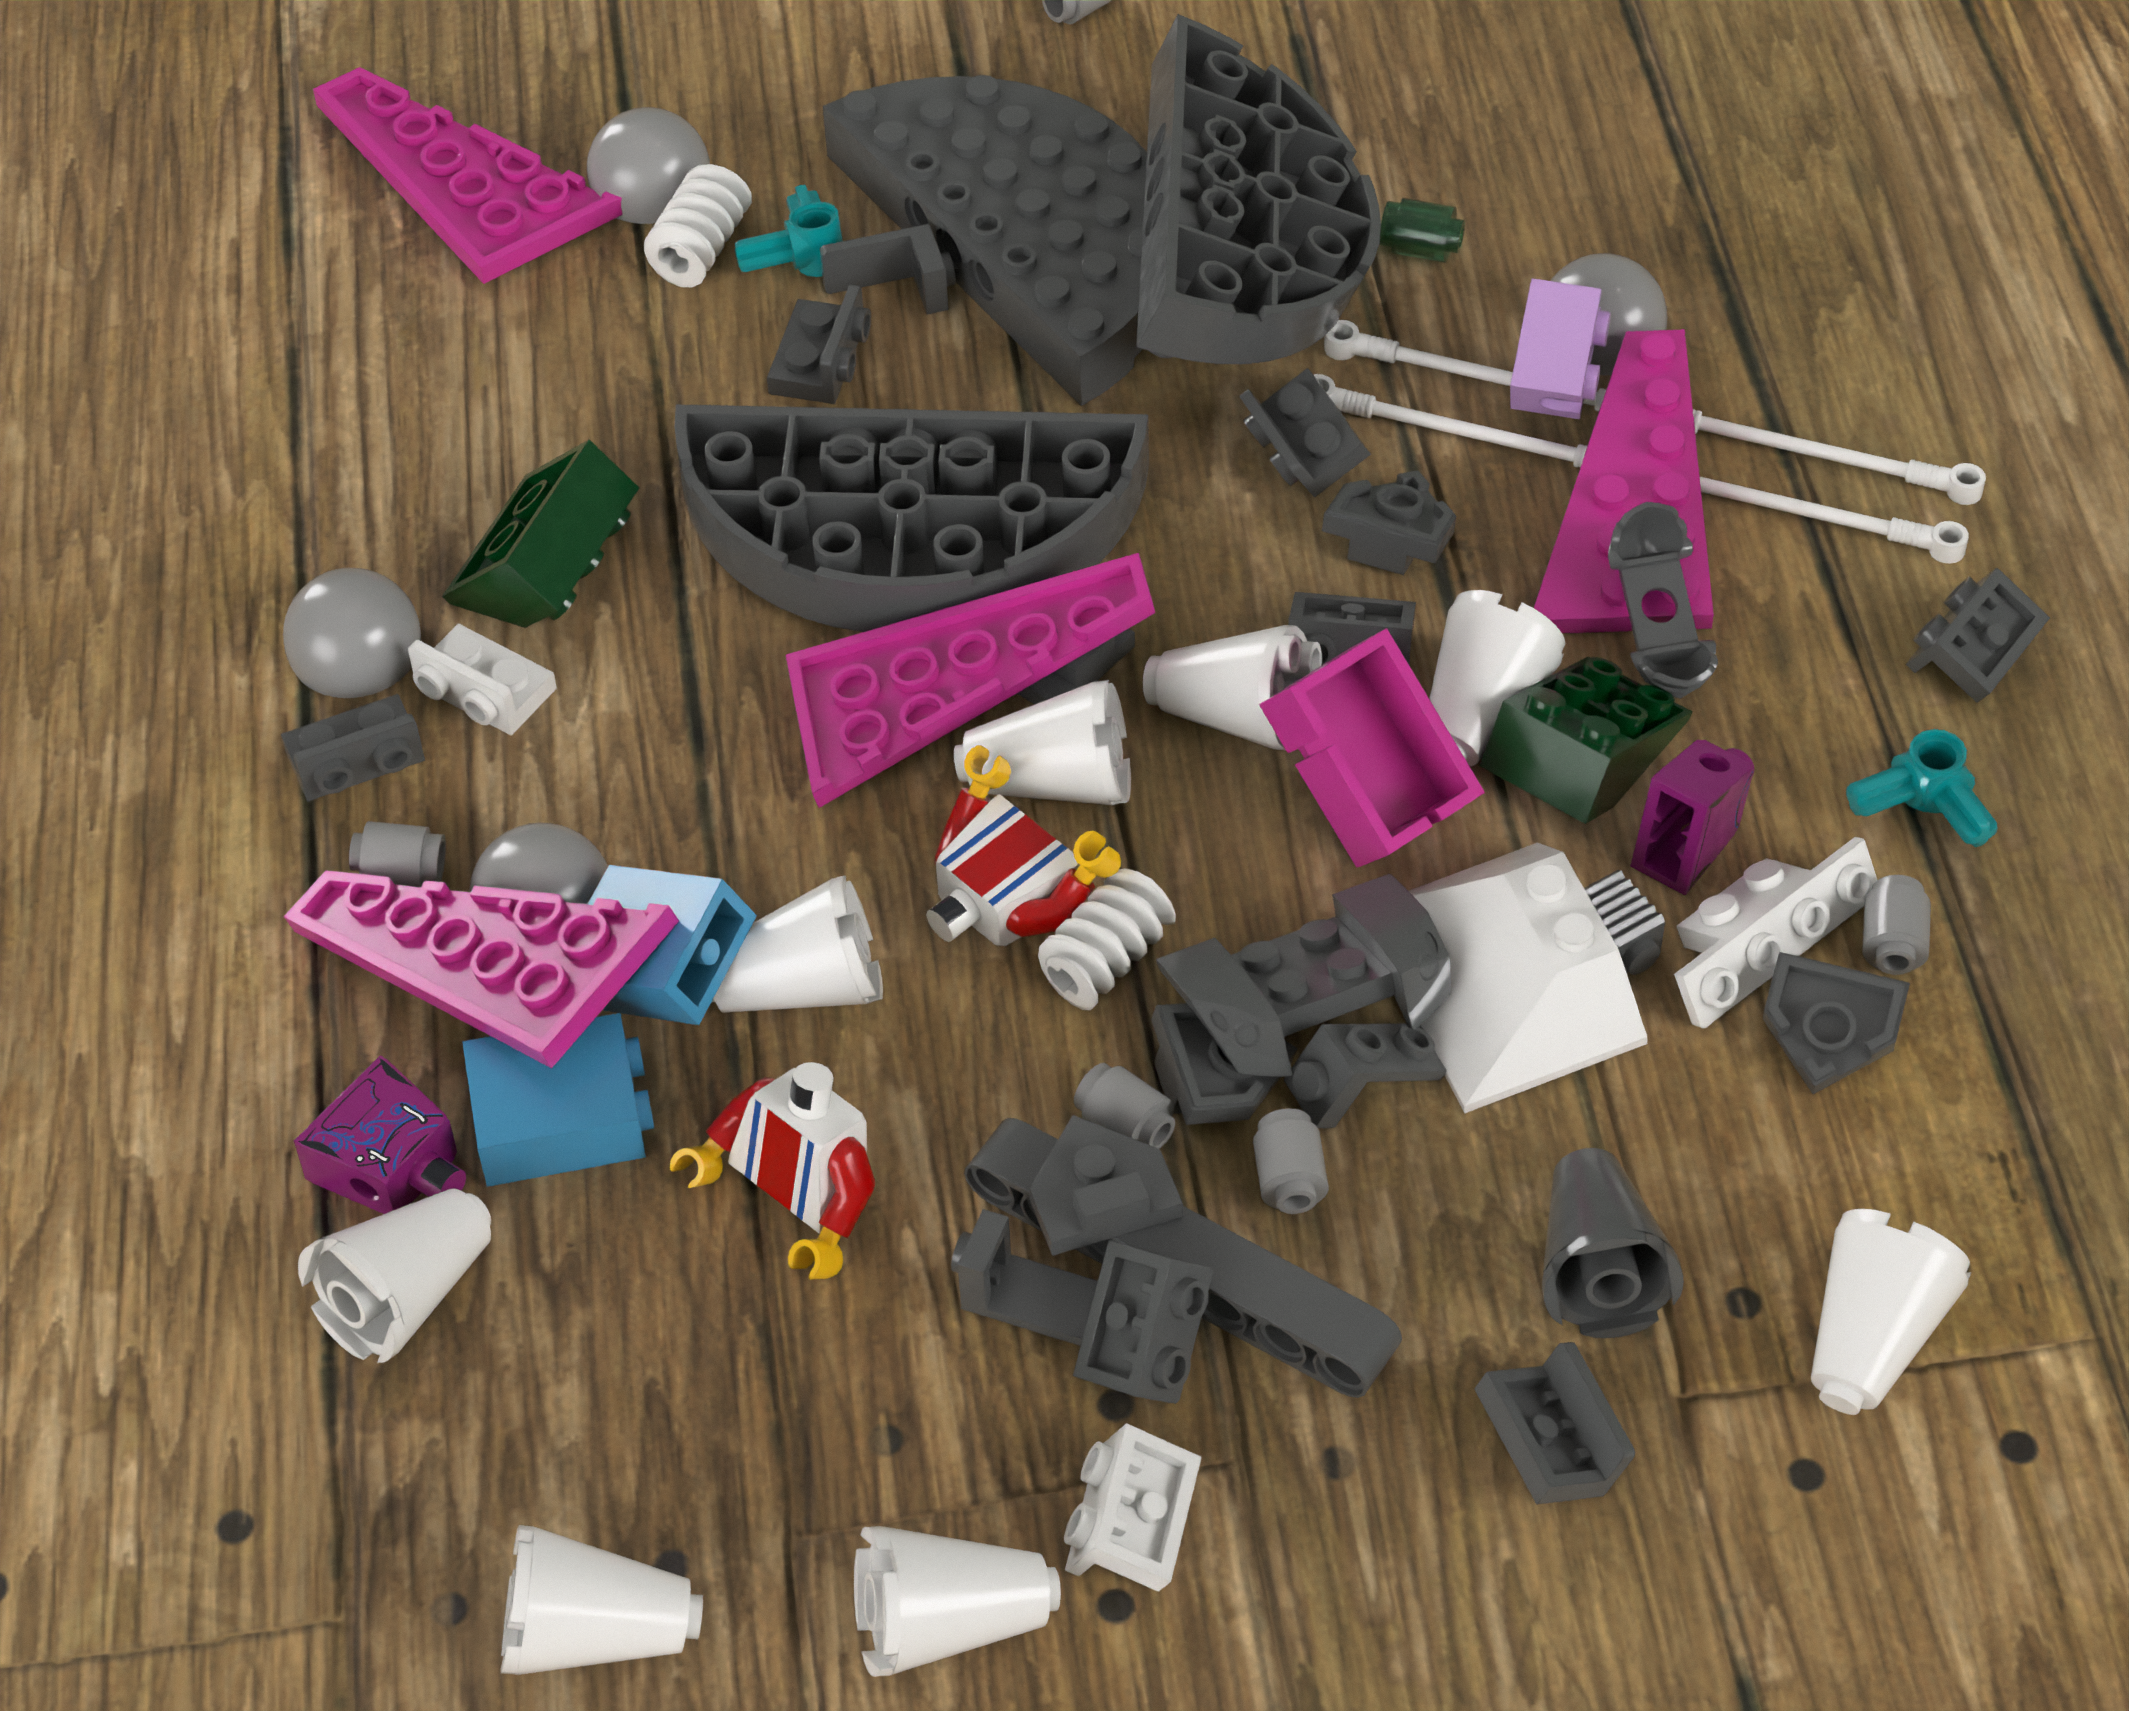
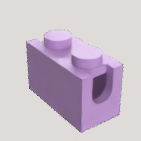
[1510,278,1611,419]

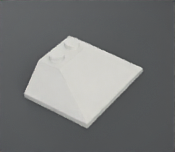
[1409,843,1647,1114]

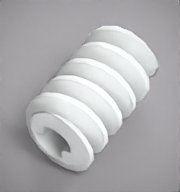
[644,164,752,287]
[1038,868,1176,1011]

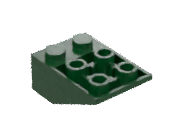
[1480,656,1693,824]

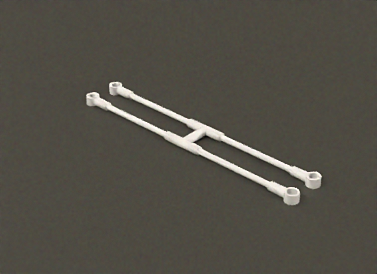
[1314,320,1986,564]

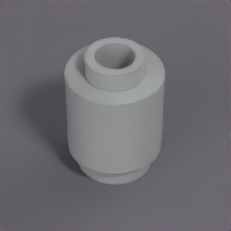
[349,821,446,887]
[1862,875,1931,975]
[1074,1063,1175,1149]
[1253,1109,1329,1214]

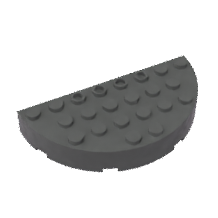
[1136,14,1381,364]
[823,75,1147,406]
[674,404,1149,632]

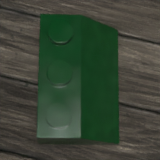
[442,439,640,628]

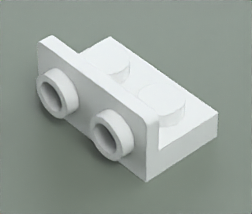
[408,623,557,736]
[1064,1423,1202,1592]

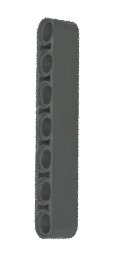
[964,1118,1402,1398]

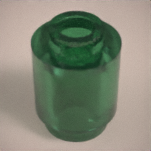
[1379,197,1465,263]

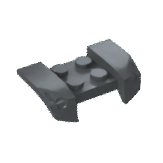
[1156,874,1451,1077]

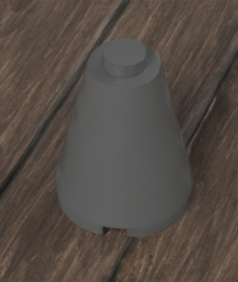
[1542,1148,1684,1338]

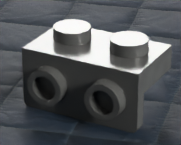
[1474,1342,1635,1505]

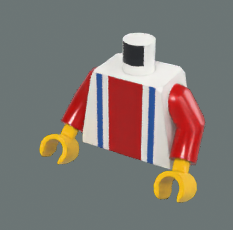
[926,745,1121,946]
[670,1062,875,1280]

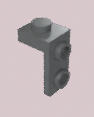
[820,224,956,315]
[1283,1023,1447,1128]
[951,1209,1098,1346]

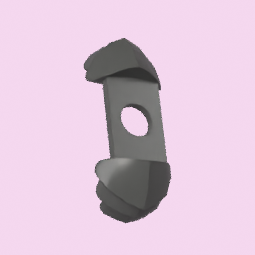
[1608,502,1718,699]

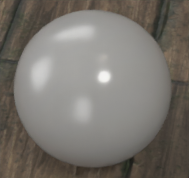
[587,107,710,224]
[1550,253,1668,375]
[283,567,421,698]
[469,822,608,904]

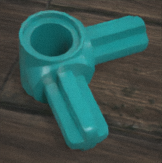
[735,185,843,277]
[1846,729,1998,847]

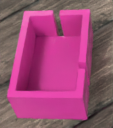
[1259,628,1485,868]

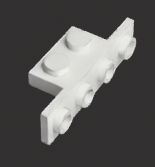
[1674,837,1877,1028]

